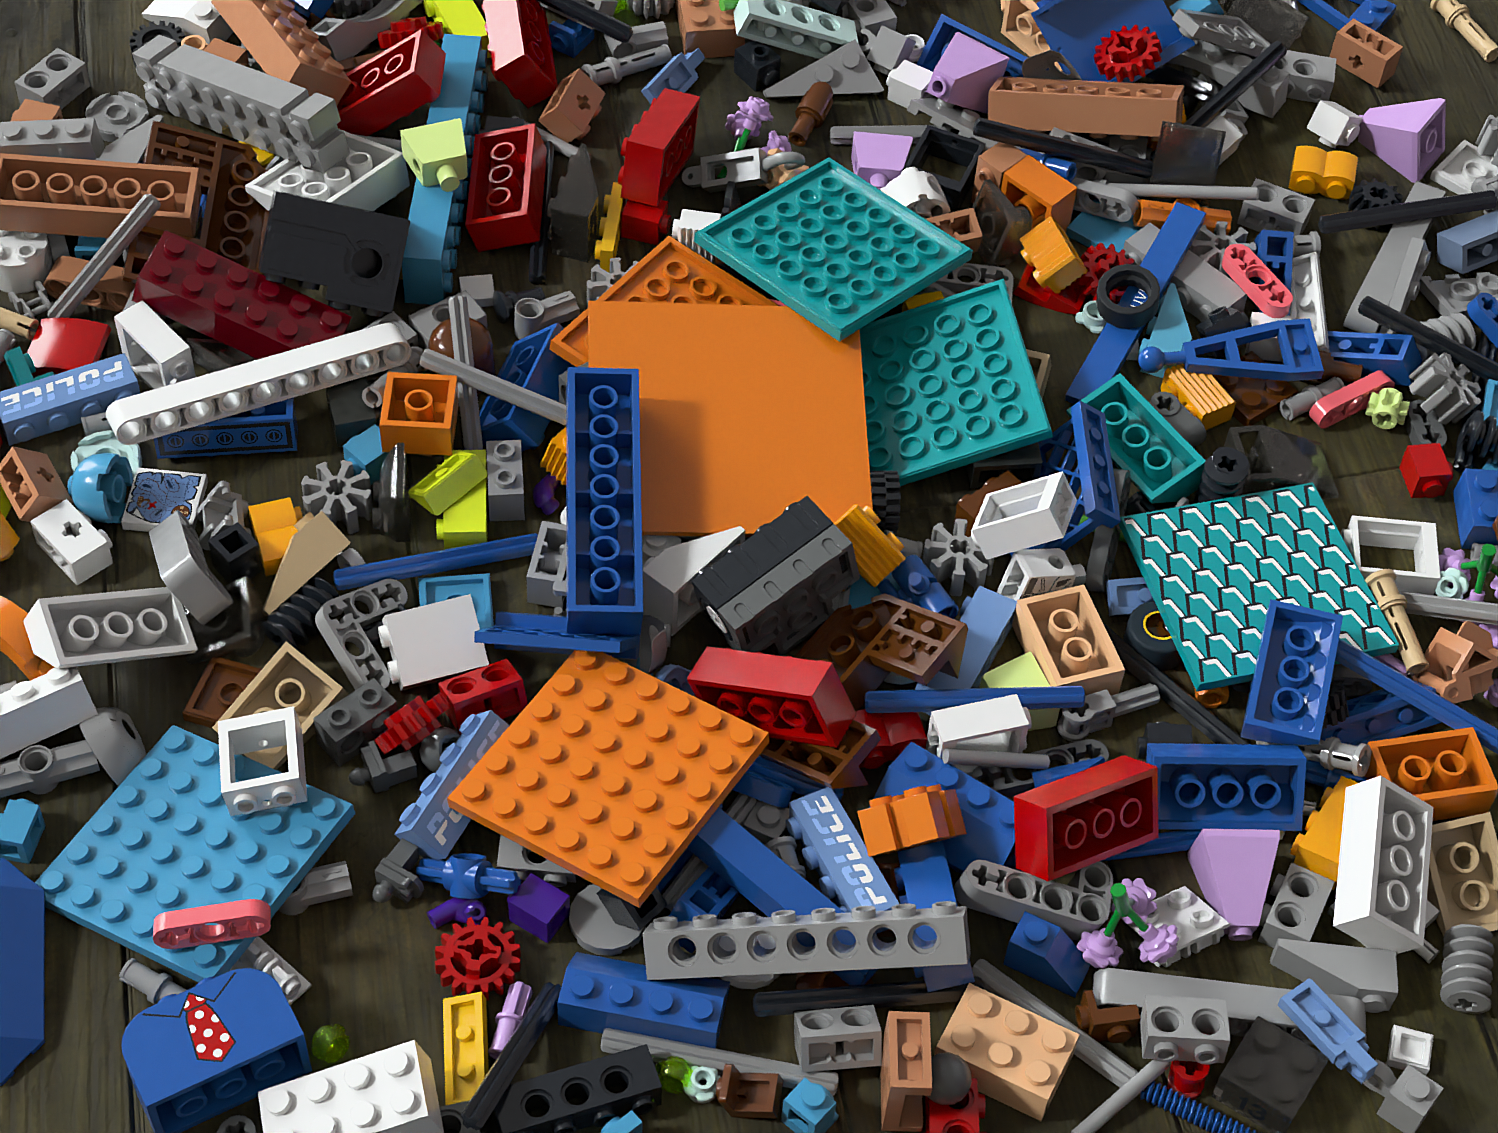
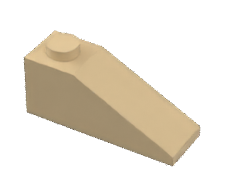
[261,511,351,617]

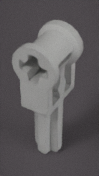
[1057,683,1160,742]

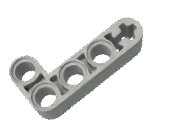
[149,510,233,625]
[954,860,1113,941]

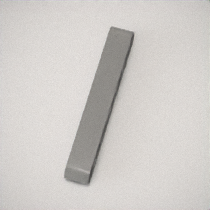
[1343,181,1446,333]
[1093,968,1366,1045]

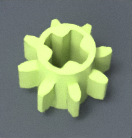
[1365,388,1410,429]

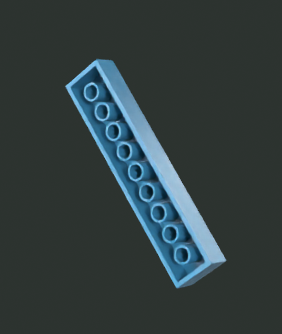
[402,34,488,305]

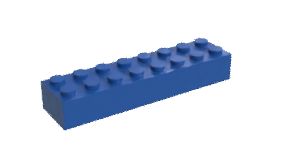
[566,367,643,635]

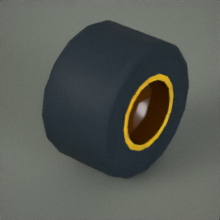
[1124,601,1182,671]

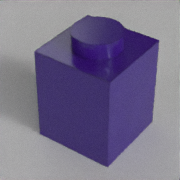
[507,873,570,944]

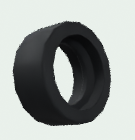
[1096,264,1160,329]

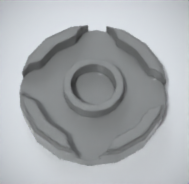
[85,92,149,142]
[569,884,646,956]

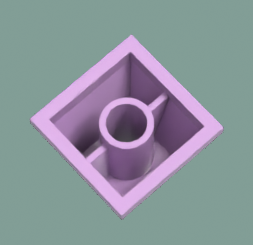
[926,32,1009,114]
[1358,98,1446,183]
[1187,829,1280,941]

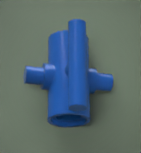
[877,555,959,619]

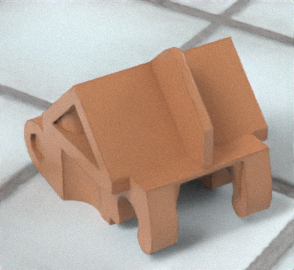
[1411,621,1498,704]

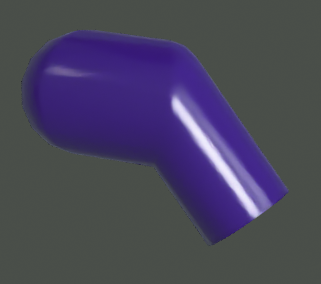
[533,472,562,515]
[427,897,487,929]

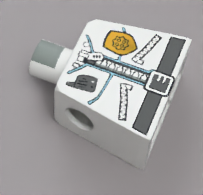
[996,548,1086,601]

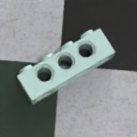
[733,0,859,59]

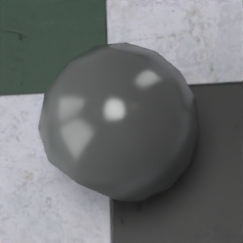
[419,727,461,773]
[926,1052,972,1105]

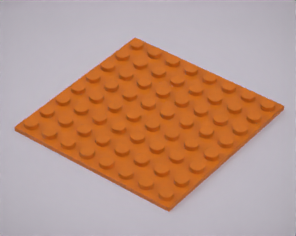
[588,301,873,537]

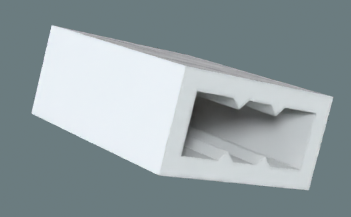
[378,594,489,691]

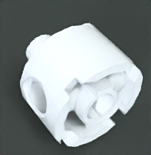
[880,167,950,219]
[0,230,54,294]

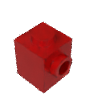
[621,200,672,245]
[1399,443,1453,498]

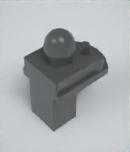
[348,741,417,793]
[372,838,424,903]

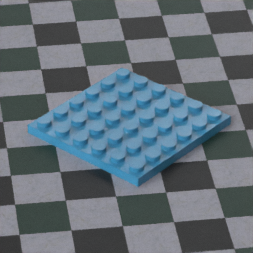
[35,725,355,982]

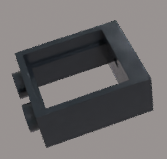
[902,125,986,212]

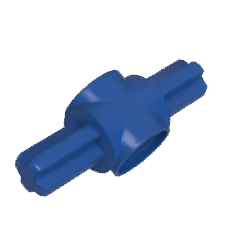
[416,853,521,899]

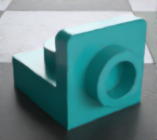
[4,346,54,386]

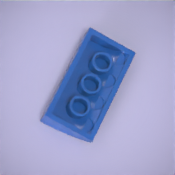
[1241,599,1343,745]

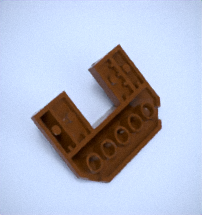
[122,120,270,284]
[759,593,968,789]

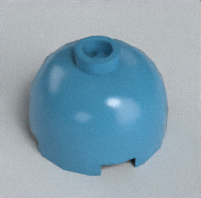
[67,453,133,523]

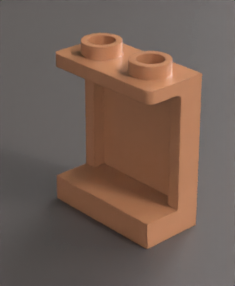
[880,1011,932,1132]

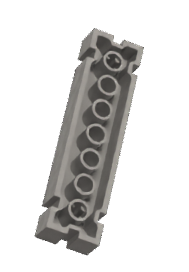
[132,35,350,173]

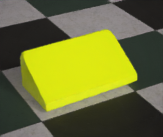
[408,451,488,516]

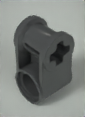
[1150,392,1207,448]

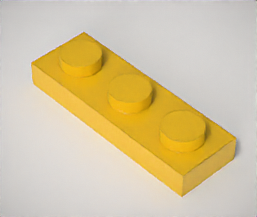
[595,182,626,273]
[443,992,489,1105]

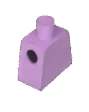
[851,131,913,190]

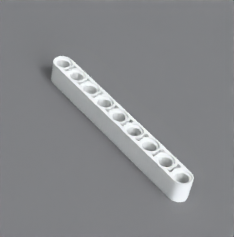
[106,323,412,445]

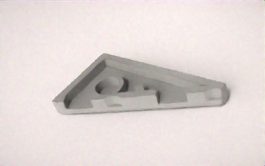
[763,39,884,99]
[1379,237,1431,334]

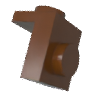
[1075,990,1141,1043]
[716,1064,784,1118]

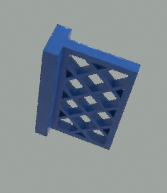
[1038,401,1121,551]
[474,612,640,659]

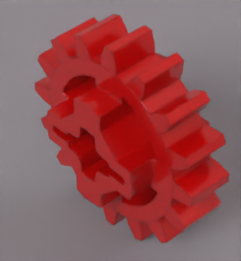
[377,16,444,49]
[1094,25,1162,82]
[1077,243,1134,304]
[374,692,451,755]
[435,917,521,1001]

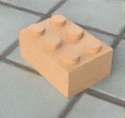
[1012,585,1125,709]
[934,983,1080,1121]

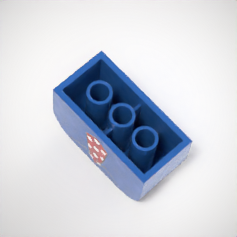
[122,968,312,1133]

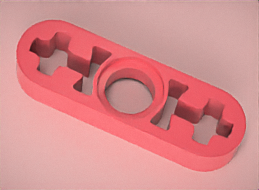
[1221,244,1293,318]
[1309,370,1395,429]
[153,899,271,949]

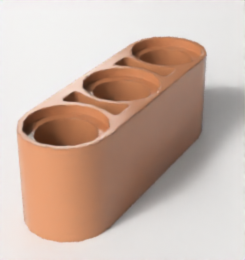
[43,256,136,312]

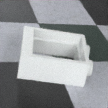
[114,300,196,390]
[971,471,1077,560]
[1341,515,1441,595]
[926,694,1032,776]
[218,706,308,816]

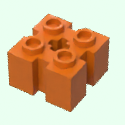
[857,784,967,857]

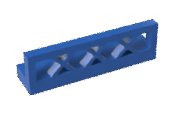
[1307,679,1441,763]

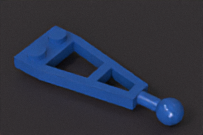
[1297,0,1397,32]
[1138,318,1324,381]

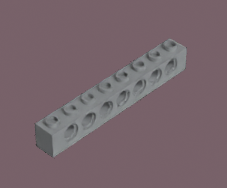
[642,901,971,980]

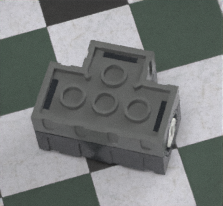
[691,496,860,656]

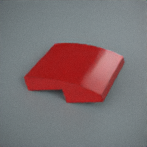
[1013,263,1086,314]
[27,318,111,376]

